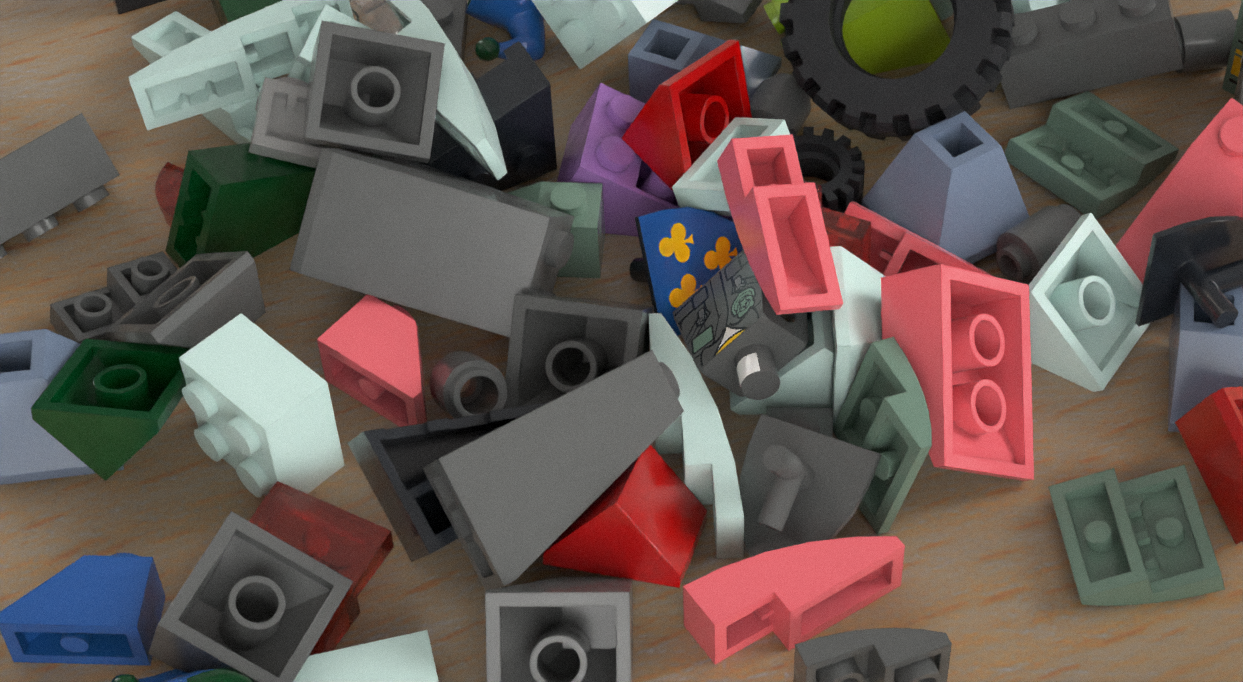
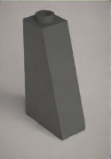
[423,350,684,591]

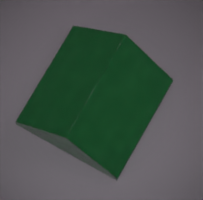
[31,339,191,481]

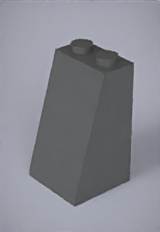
[289,148,574,338]

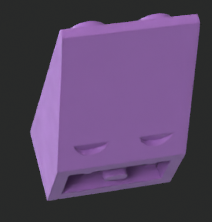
[557,83,734,237]

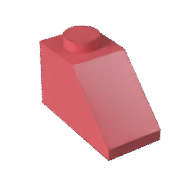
[317,294,428,427]

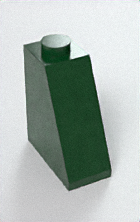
[165,143,316,268]

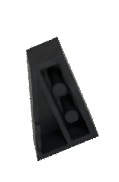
[415,41,557,191]
[347,402,549,562]

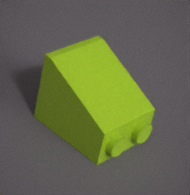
[763,0,950,74]

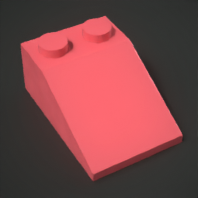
[1116,97,1243,287]
[881,264,1034,481]

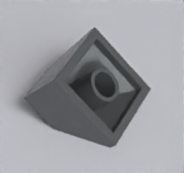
[303,20,445,163]
[104,251,266,348]
[503,294,654,409]
[148,511,353,682]
[485,576,633,682]

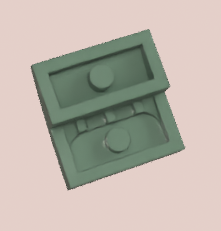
[1005,91,1179,219]
[833,337,932,535]
[1048,465,1225,606]

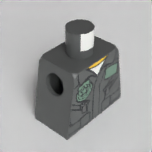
[673,249,809,400]

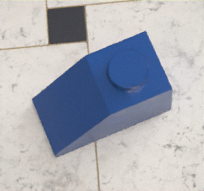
[0,553,166,666]

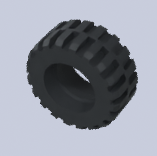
[779,0,1015,142]

